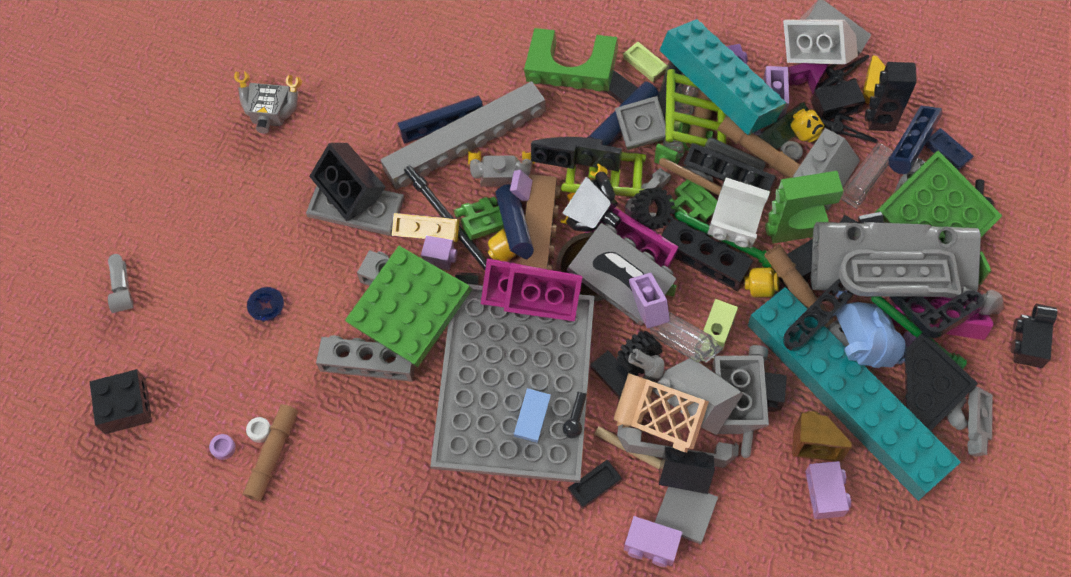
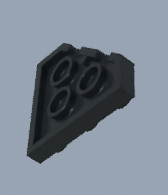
[904,332,978,431]

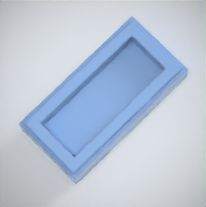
[514,388,551,443]

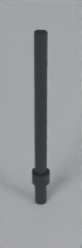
[404,165,487,270]

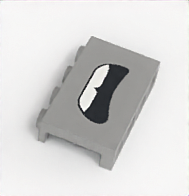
[566,223,677,326]

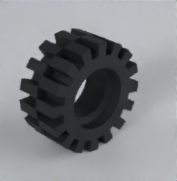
[631,187,675,229]
[617,331,662,376]

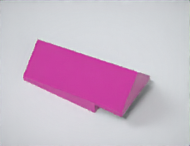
[585,208,679,268]
[481,259,582,321]
[889,296,993,340]

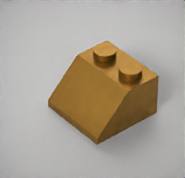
[792,411,852,462]

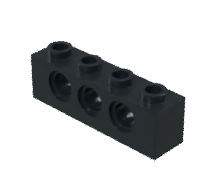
[865,62,917,131]
[683,143,777,199]
[661,219,753,292]

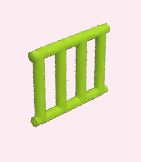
[665,69,726,147]
[561,152,646,197]

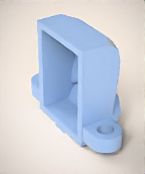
[836,302,907,368]

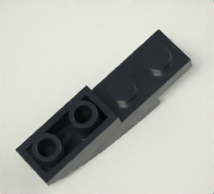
[531,137,622,172]

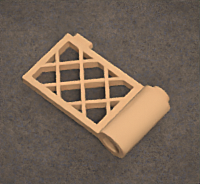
[613,373,709,453]

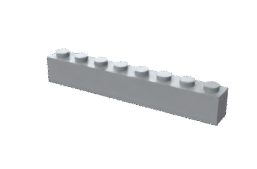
[380,81,546,190]

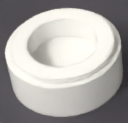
[246,417,271,443]

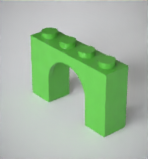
[524,28,618,91]
[765,171,843,244]

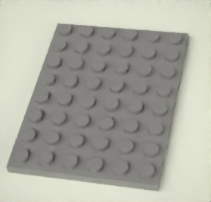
[430,284,594,483]

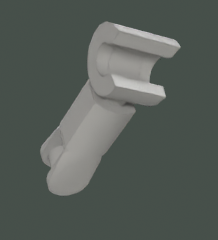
[108,254,134,313]

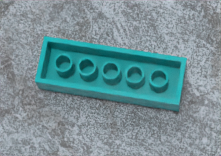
[659,19,787,135]

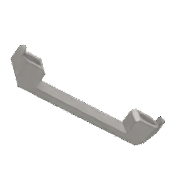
[617,424,739,468]

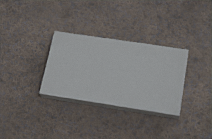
[306,186,405,236]

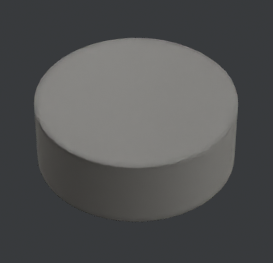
[780,141,803,162]

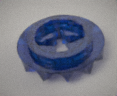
[247,287,285,322]

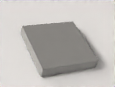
[615,96,666,150]
[655,487,718,545]

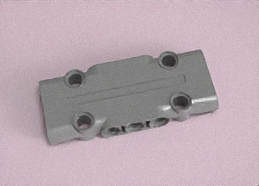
[811,222,981,291]

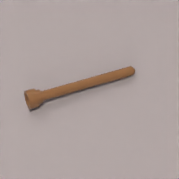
[659,158,722,195]

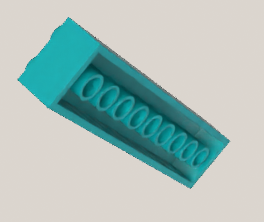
[747,287,961,501]

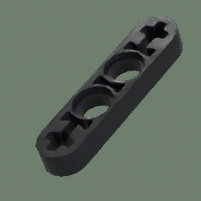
[783,279,853,351]

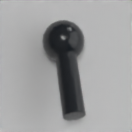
[562,392,587,439]

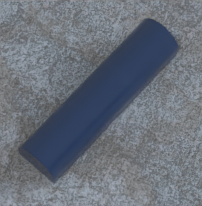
[587,81,659,146]
[397,95,483,144]
[889,106,942,174]
[495,184,534,260]

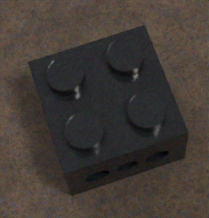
[89,369,152,434]

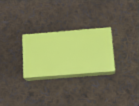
[623,42,668,82]

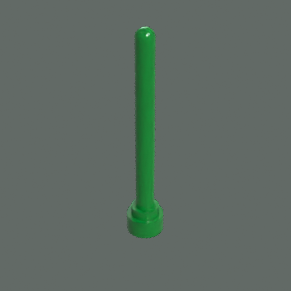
[675,211,772,267]
[871,296,967,369]

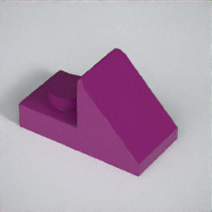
[788,63,829,94]

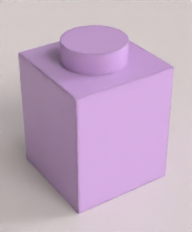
[421,235,457,270]

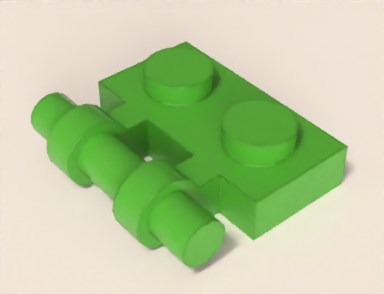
[669,180,717,231]
[454,197,504,240]

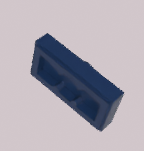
[925,128,974,171]

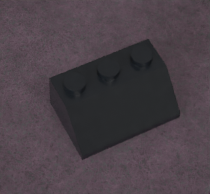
[309,143,385,221]

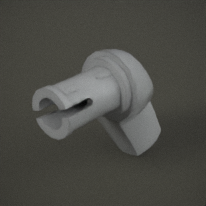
[961,286,1004,315]
[628,349,664,389]

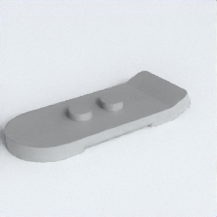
[839,249,961,299]

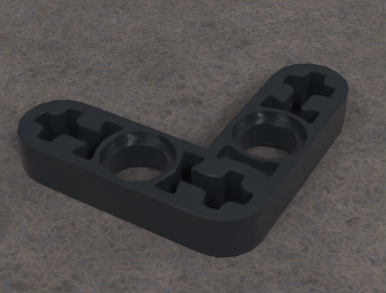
[890,290,984,338]

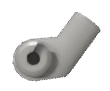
[946,397,967,430]

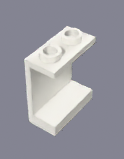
[707,178,770,248]

